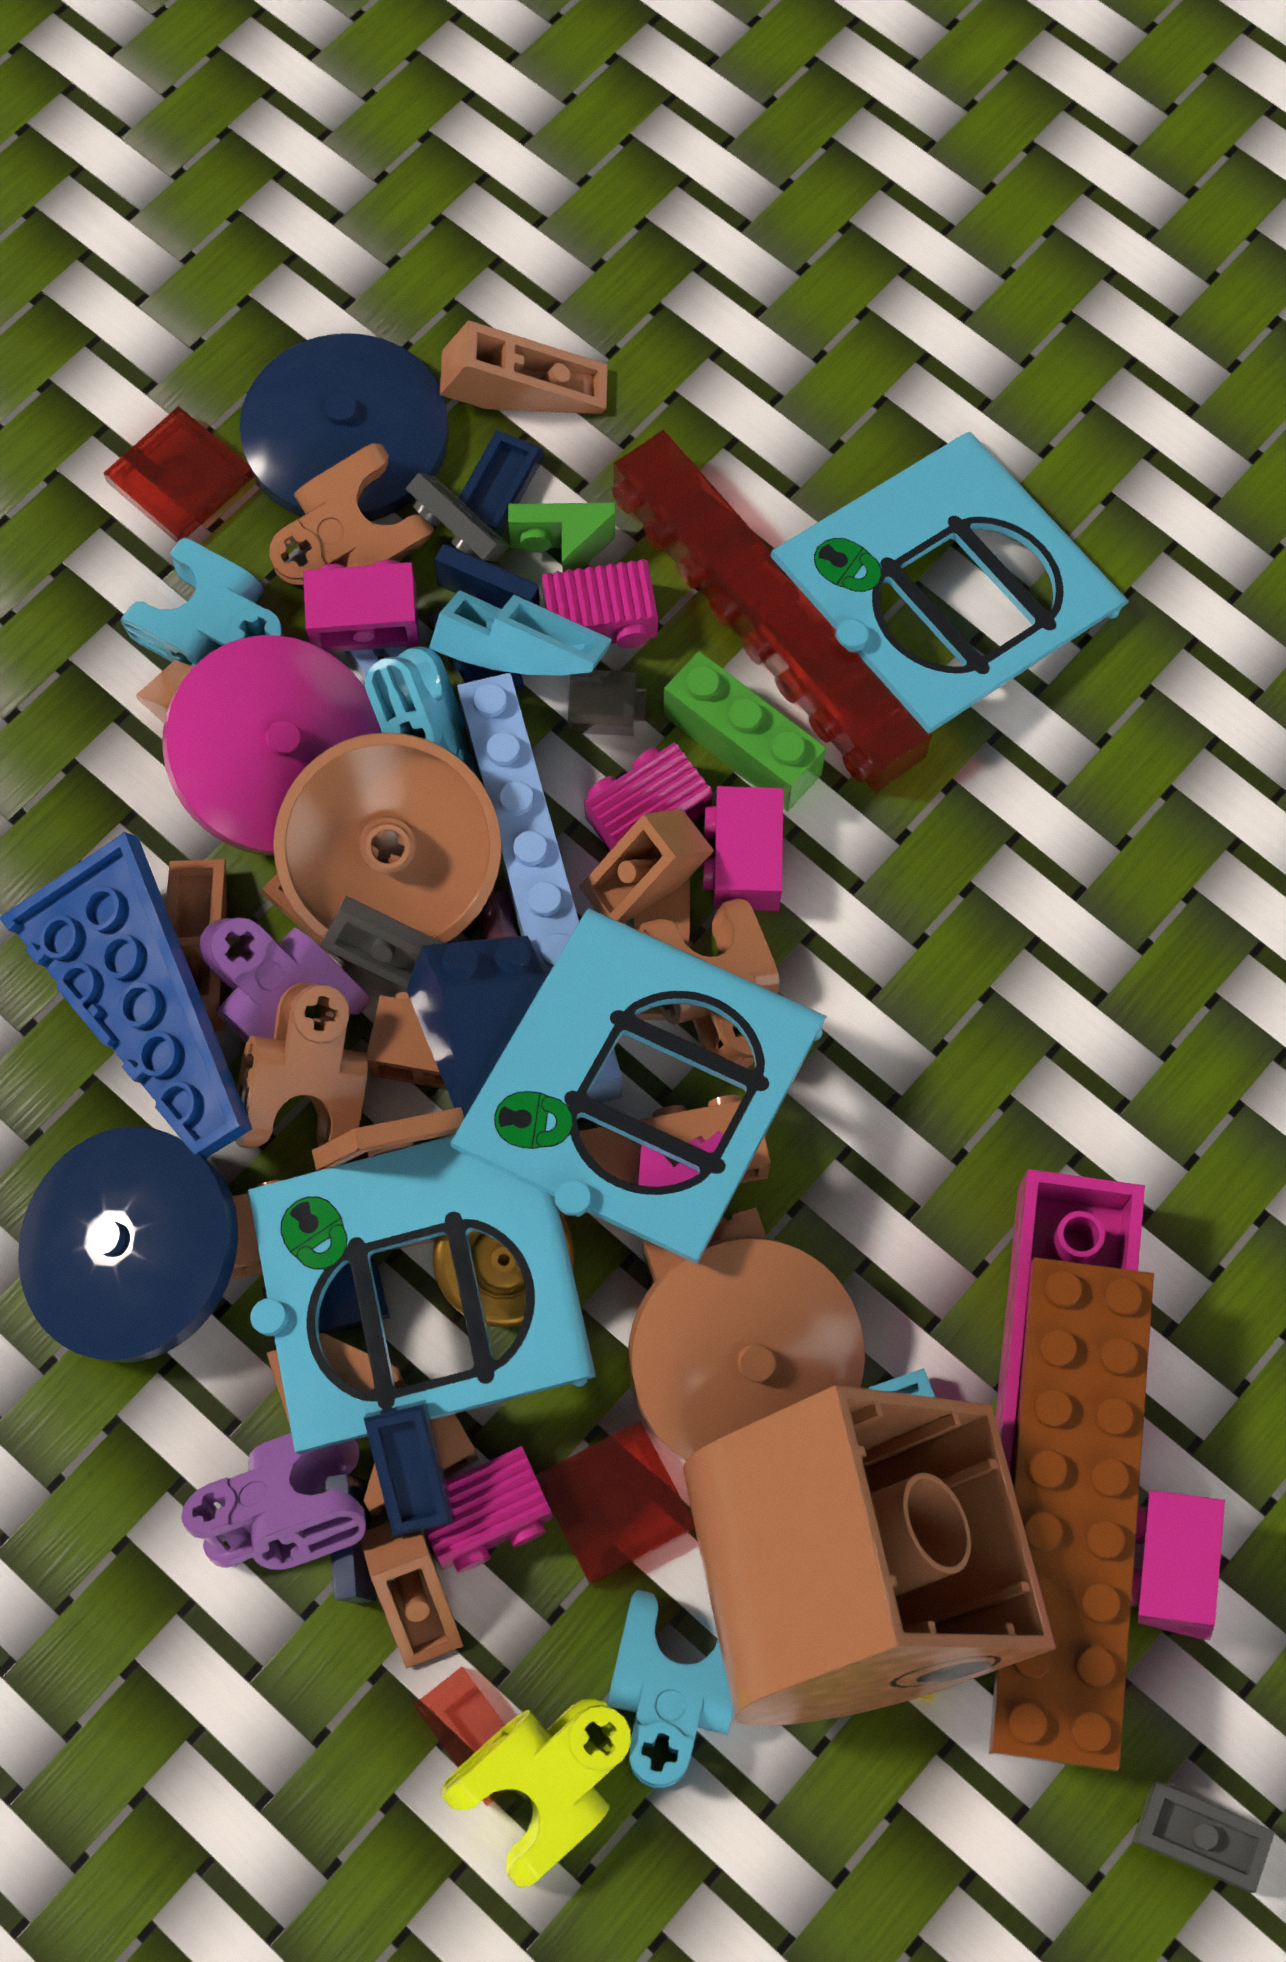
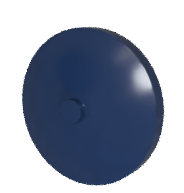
[240,333,449,521]
[18,1127,238,1363]

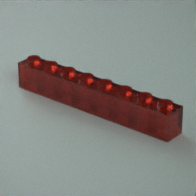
[612,430,932,793]

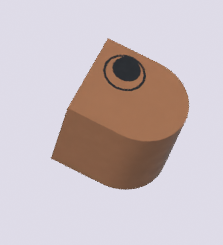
[683,1385,1056,1726]

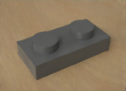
[405,473,510,562]
[320,896,442,989]
[1132,1781,1275,1893]

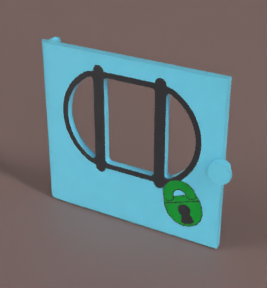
[770,432,1129,734]
[451,908,827,1264]
[248,1135,596,1454]

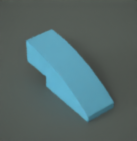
[429,590,612,676]

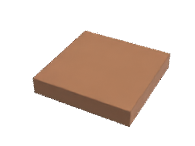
[312,1107,464,1170]

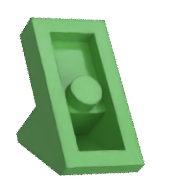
[508,503,615,573]

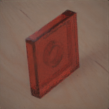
[103,406,254,543]
[535,1421,695,1586]

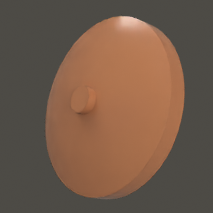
[274,732,501,943]
[628,1236,865,1461]

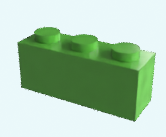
[663,651,826,812]

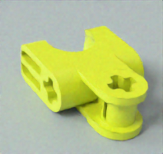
[441,1698,631,1887]

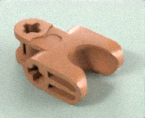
[269,443,436,586]
[639,898,779,1068]
[235,982,368,1148]

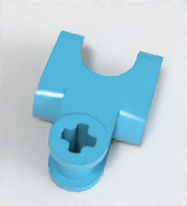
[121,538,283,666]
[365,647,480,780]
[607,1589,733,1789]

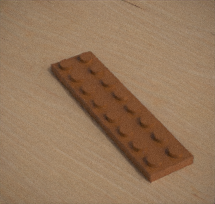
[989,1257,1154,1771]

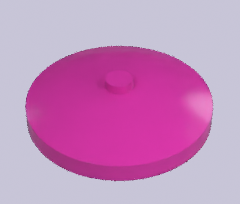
[162,635,382,856]

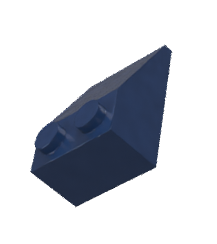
[406,935,546,1119]

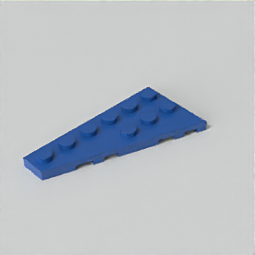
[0,832,252,1157]

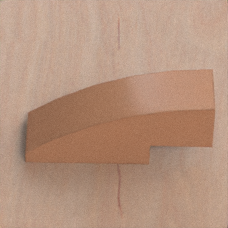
[166,859,228,1031]

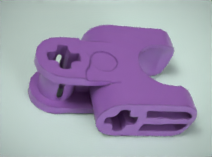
[199,917,369,1043]
[181,1433,366,1570]

